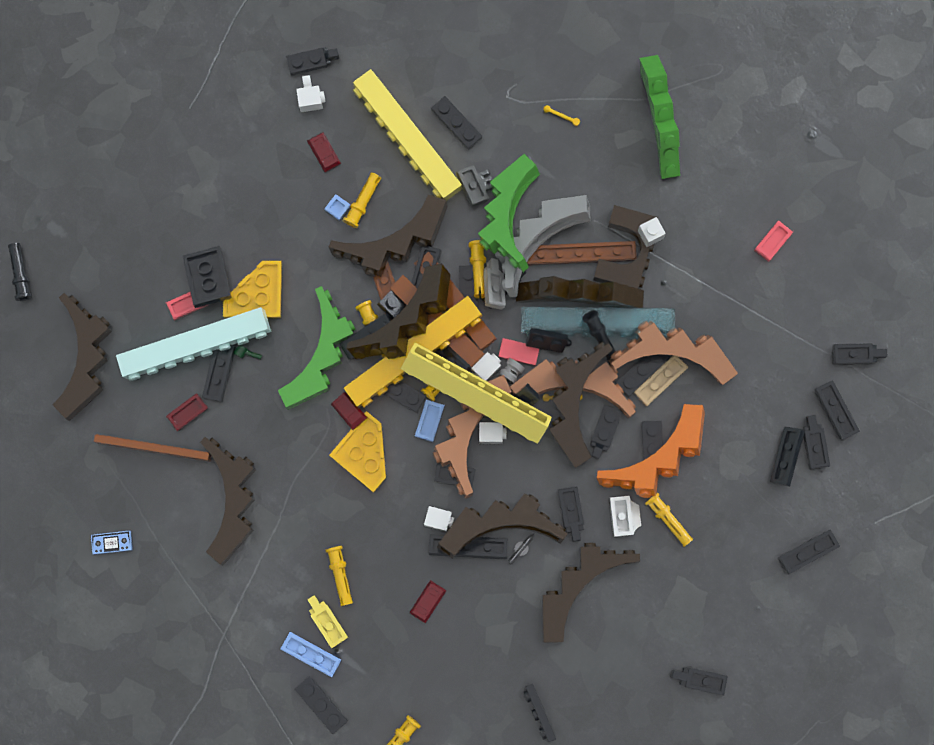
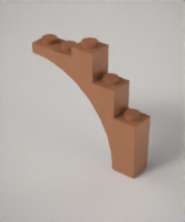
[609,320,738,385]
[510,359,636,419]
[433,375,512,499]

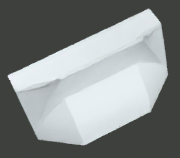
[610,496,641,537]

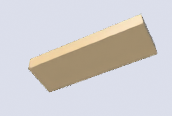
[633,355,688,407]

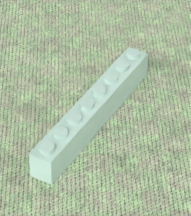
[116,307,271,381]

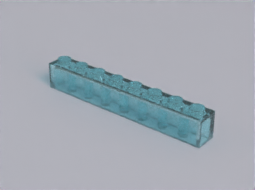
[521,307,675,338]

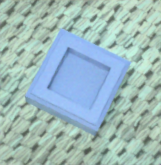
[324,194,350,221]

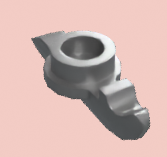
[508,534,534,564]

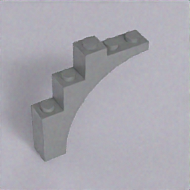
[495,195,591,297]

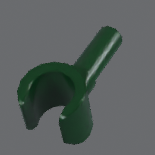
[234,346,262,360]

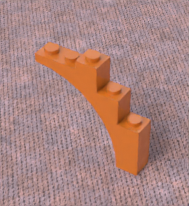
[597,404,705,498]

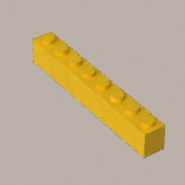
[344,296,483,408]

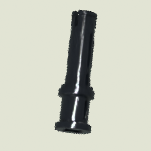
[8,243,32,301]
[582,310,616,364]

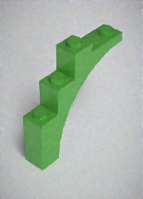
[639,55,680,179]
[478,154,540,272]
[278,286,355,410]

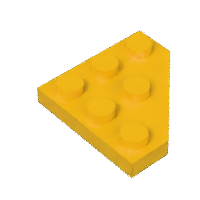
[223,261,282,318]
[329,411,386,493]

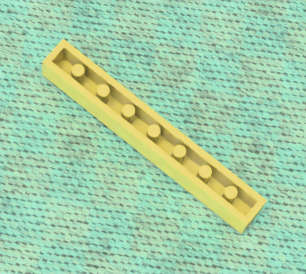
[353,69,462,201]
[401,343,552,444]

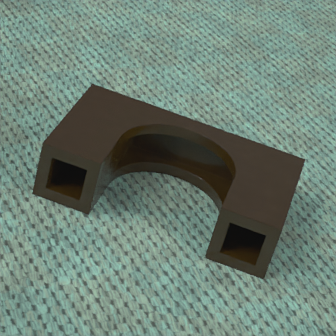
[593,205,658,289]

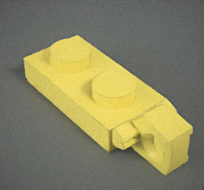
[308,595,348,648]

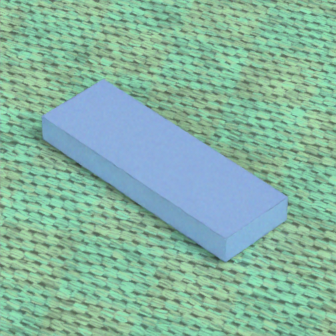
[281,632,341,677]

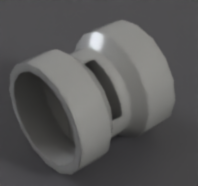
[499,358,525,384]

